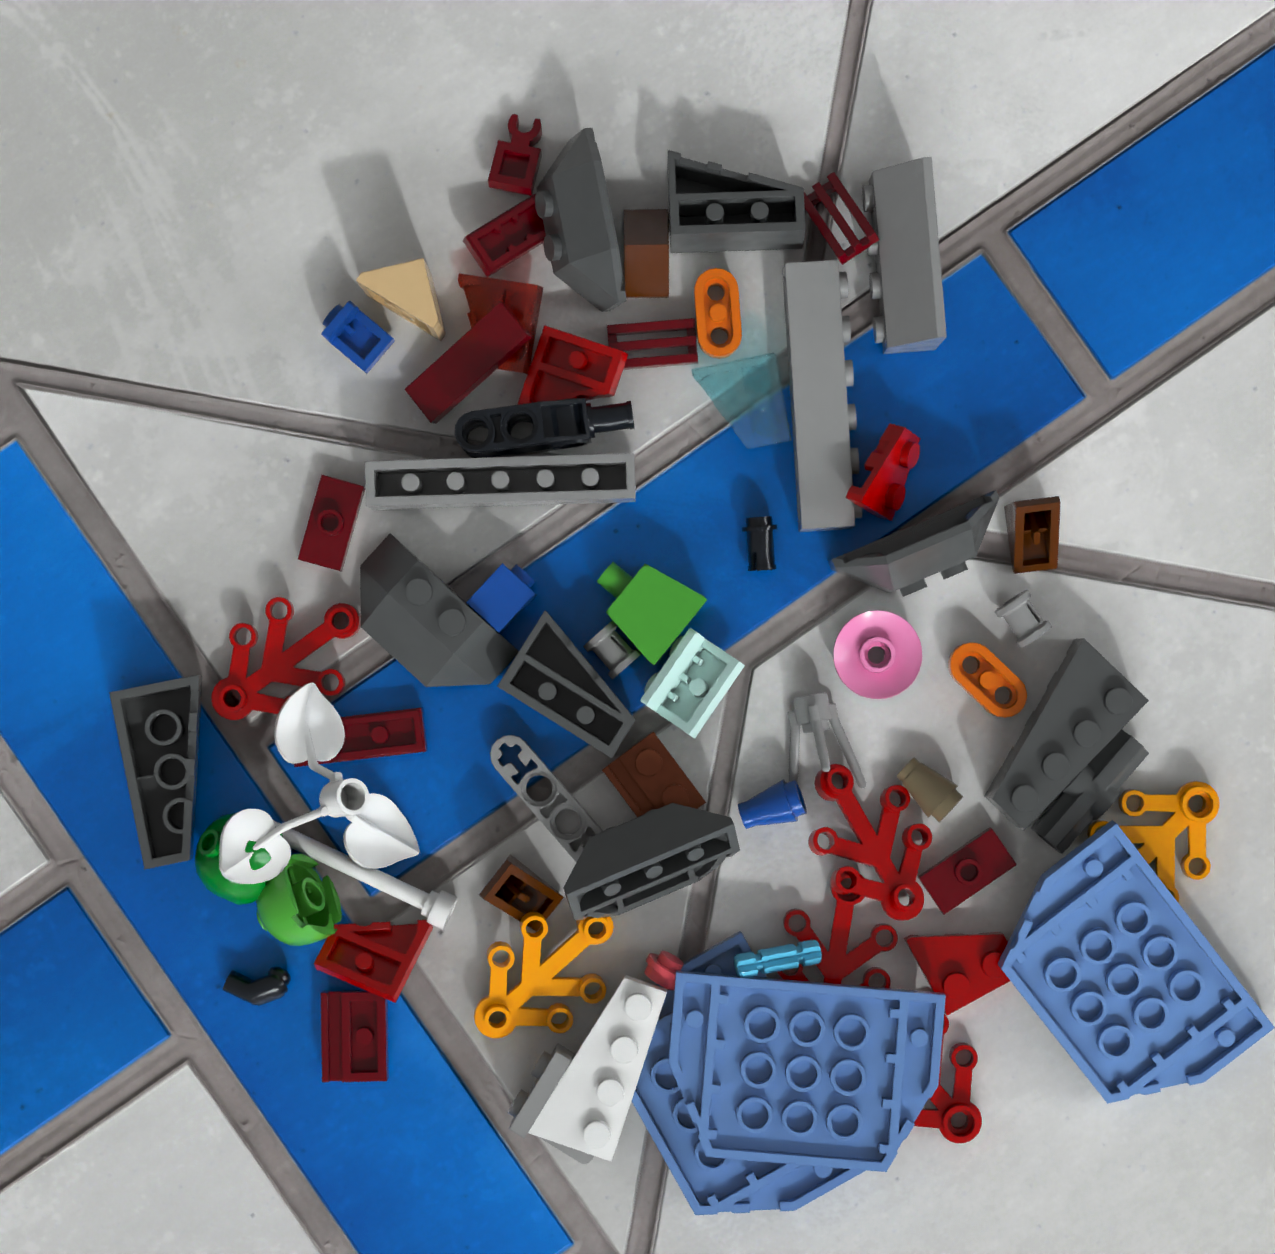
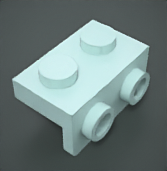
[641,628,745,739]

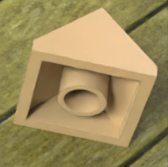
[356,258,446,341]

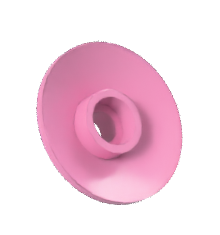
[833,610,922,699]

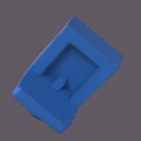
[321,301,395,374]

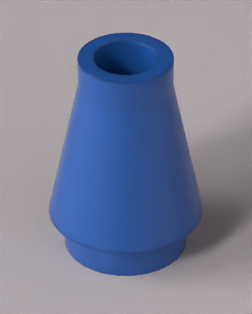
[738,779,807,829]

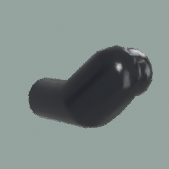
[222,966,291,1006]

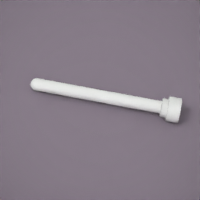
[273,820,458,930]

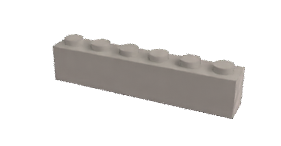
[782,260,862,532]
[365,453,636,510]

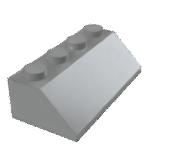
[862,157,947,354]

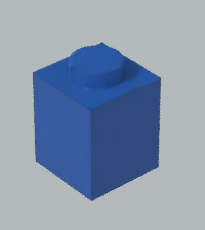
[466,563,537,634]

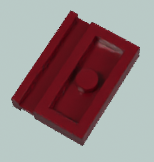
[321,990,389,1082]

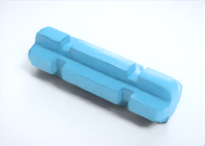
[734,940,822,978]

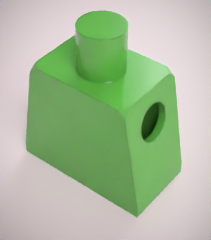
[597,562,707,666]

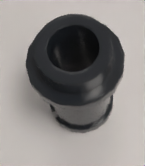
[742,516,777,571]

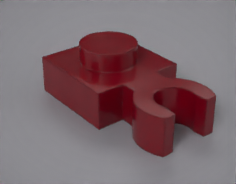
[488,114,542,196]

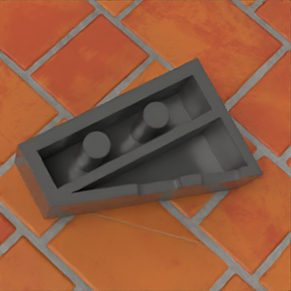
[667,150,806,253]
[497,610,636,758]

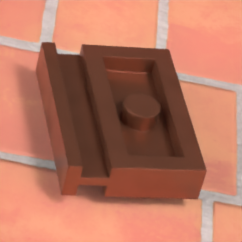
[602,731,706,817]

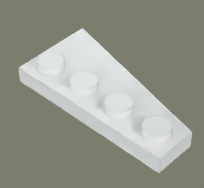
[528,975,668,1162]

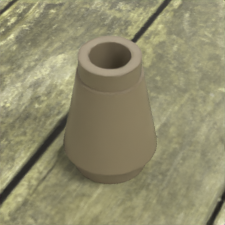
[896,757,963,822]

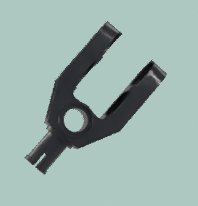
[454,398,635,458]

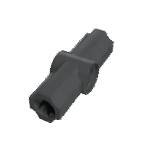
[1031,729,1149,854]

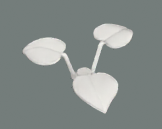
[219,682,420,884]

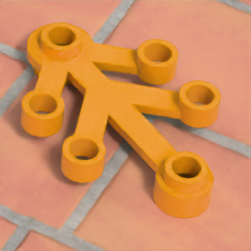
[1087,781,1220,902]
[474,911,614,1038]

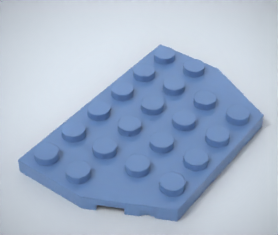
[997,820,1275,1104]
[632,931,866,1215]
[669,970,946,1172]

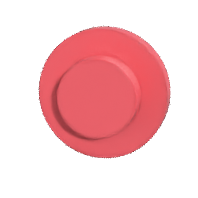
[644,951,684,990]

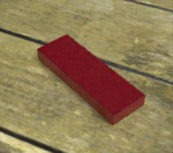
[405,302,532,424]
[294,708,427,767]

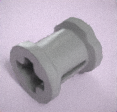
[995,590,1052,648]
[583,621,641,680]

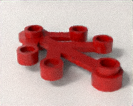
[211,597,361,720]
[808,764,932,921]
[778,873,898,988]
[914,1014,982,1143]

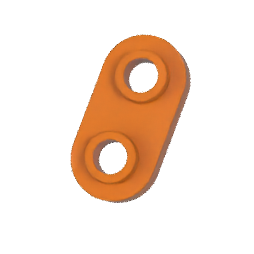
[694,268,742,359]
[948,643,1027,718]

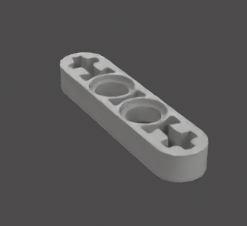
[490,735,603,863]

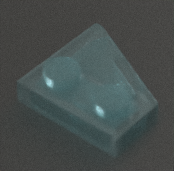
[691,353,792,449]

